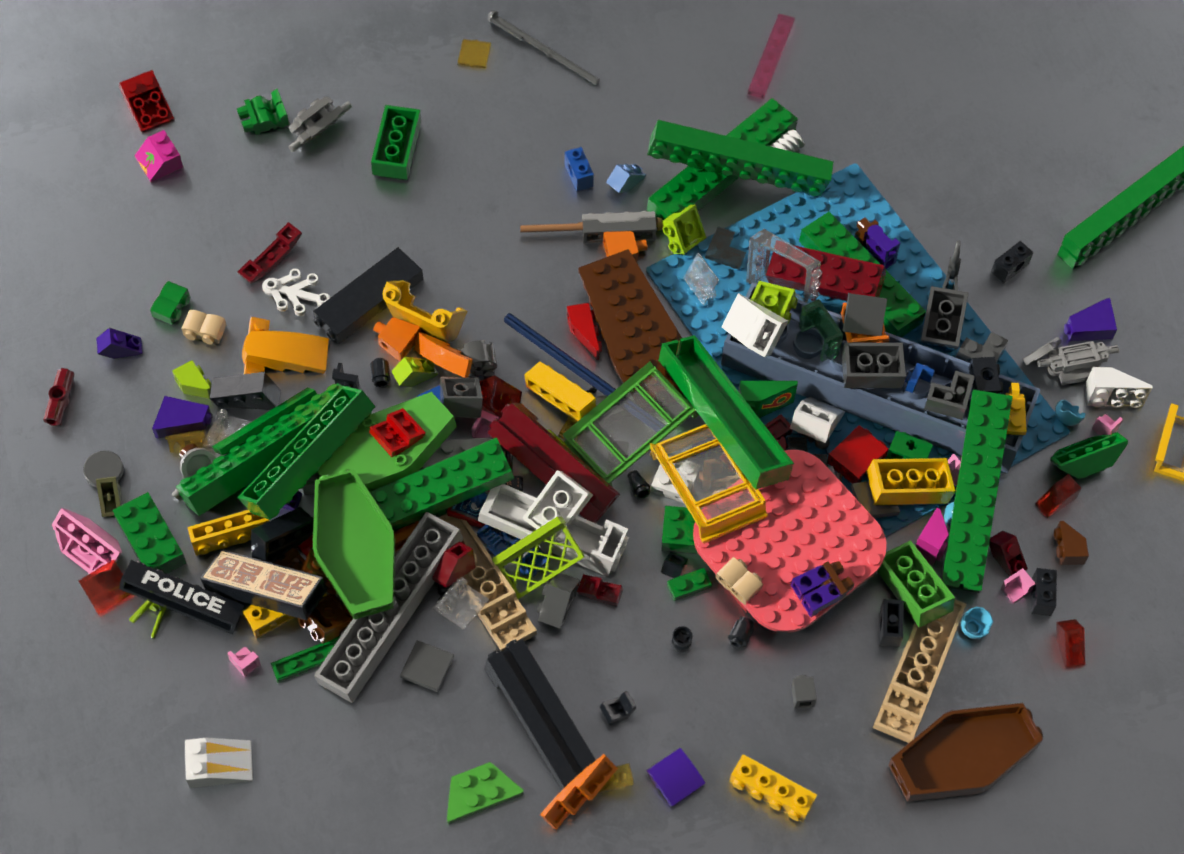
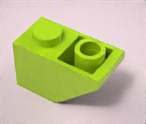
[391,357,438,387]
[172,360,212,399]

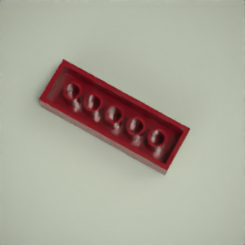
[766,241,886,301]

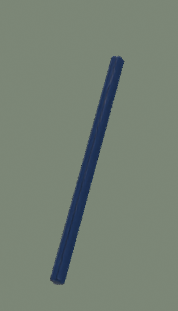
[504,313,666,432]

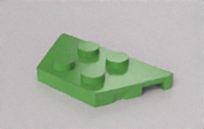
[447,762,524,824]

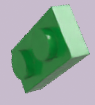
[667,568,712,601]

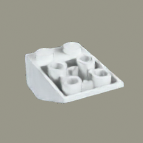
[722,293,788,357]
[1084,367,1153,408]
[790,397,845,443]

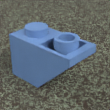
[606,164,646,193]

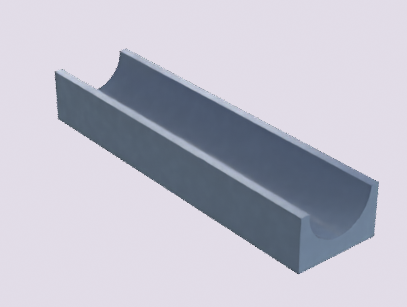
[721,282,1041,473]

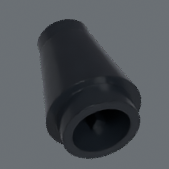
[627,470,651,499]

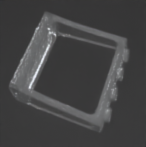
[746,229,822,306]

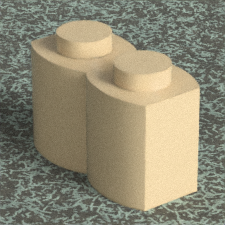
[181,310,227,345]
[716,557,763,605]

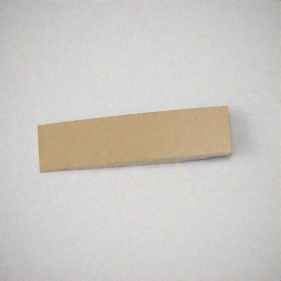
[439,514,537,651]
[873,599,966,743]

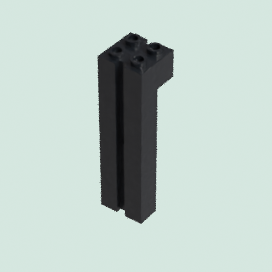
[485,639,596,790]

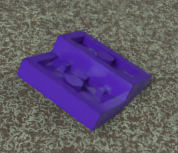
[646,748,706,806]

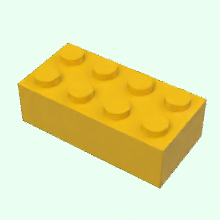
[867,458,956,505]

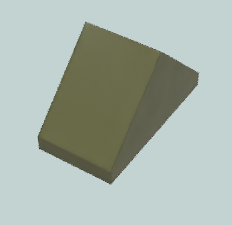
[96,476,122,517]

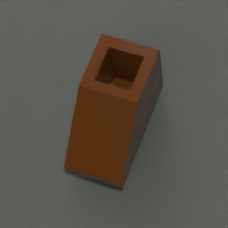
[1054,521,1089,565]

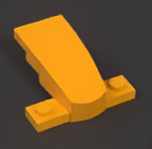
[242,317,329,374]

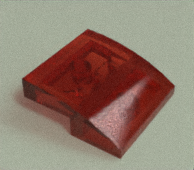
[78,559,131,615]

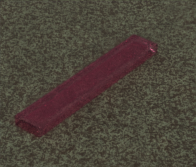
[748,14,795,99]

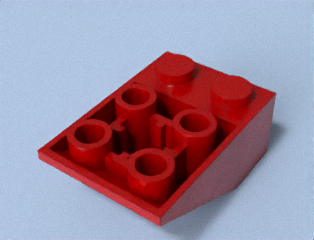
[119,70,174,132]

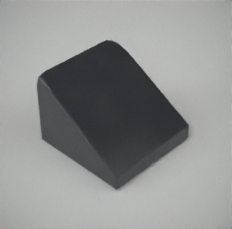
[661,552,688,578]

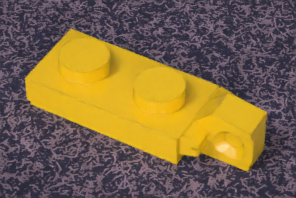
[1005,383,1027,435]

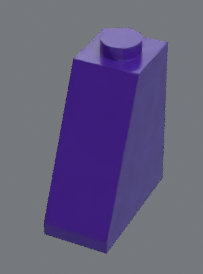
[1064,298,1117,342]
[152,396,213,438]

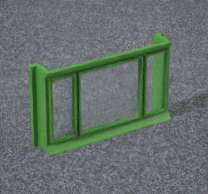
[563,361,699,487]

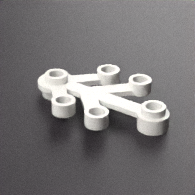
[262,269,331,316]

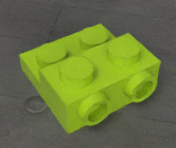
[662,205,707,254]
[751,281,798,324]

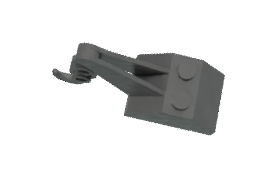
[921,240,969,349]

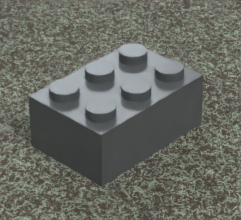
[842,343,906,388]

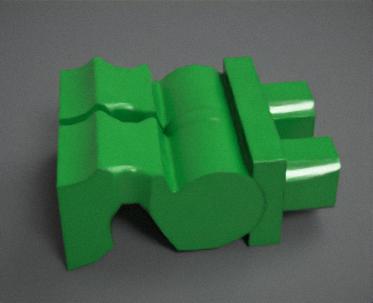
[236,88,290,135]

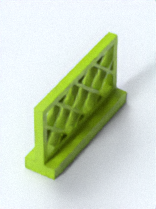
[492,516,585,600]

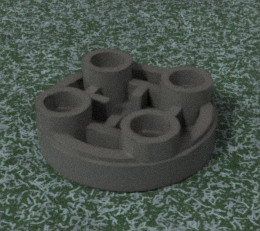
[83,451,124,487]

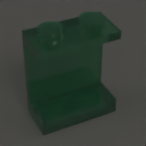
[798,299,843,362]

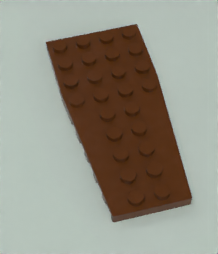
[578,249,687,413]

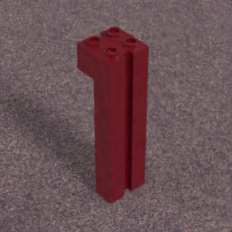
[487,403,620,524]

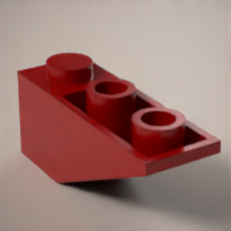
[567,303,602,360]

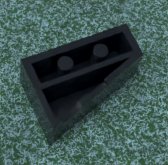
[210,372,281,410]
[251,507,314,563]

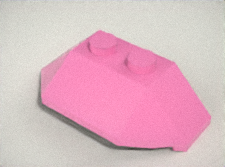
[52,508,122,574]

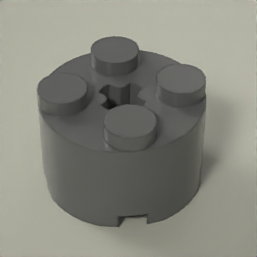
[457,340,497,377]

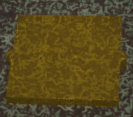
[458,39,491,68]

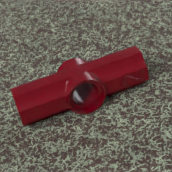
[43,368,75,426]

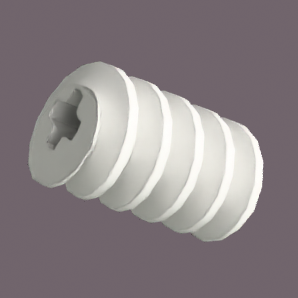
[771,130,805,152]

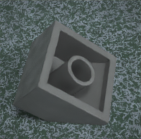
[440,377,483,419]

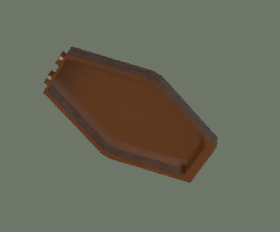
[888,703,1043,802]

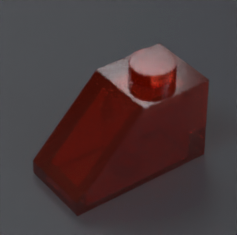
[1035,474,1082,519]
[1056,619,1086,668]

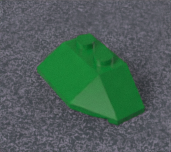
[1050,432,1128,479]

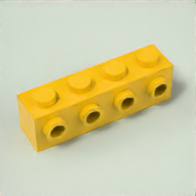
[524,361,596,421]
[187,510,270,556]
[243,593,327,639]
[729,754,817,822]

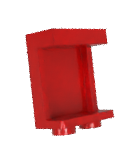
[827,425,889,483]

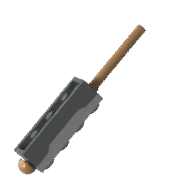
[520,211,664,243]

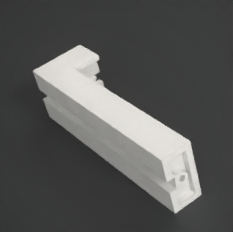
[478,484,629,577]

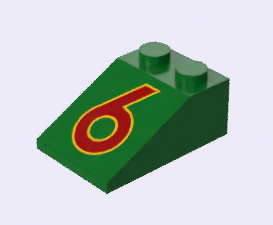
[738,381,798,418]

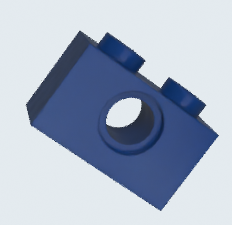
[564,147,594,192]

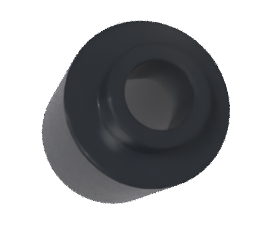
[370,358,391,387]
[728,616,754,648]

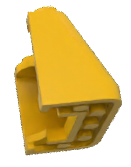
[383,280,468,342]

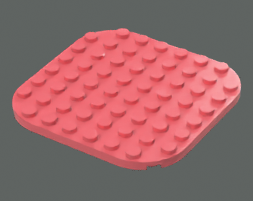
[693,450,886,633]

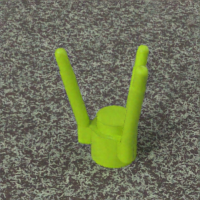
[129,600,167,638]

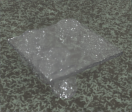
[683,253,719,305]
[203,409,251,453]
[433,577,489,630]

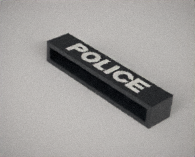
[119,560,245,635]

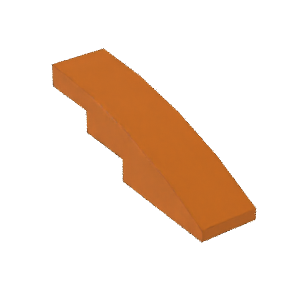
[414,332,473,378]
[540,754,618,830]

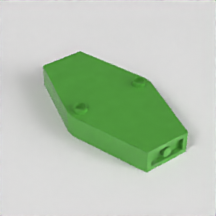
[316,392,457,492]
[313,469,395,620]

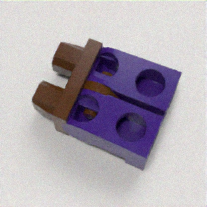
[854,217,900,269]
[790,561,854,618]

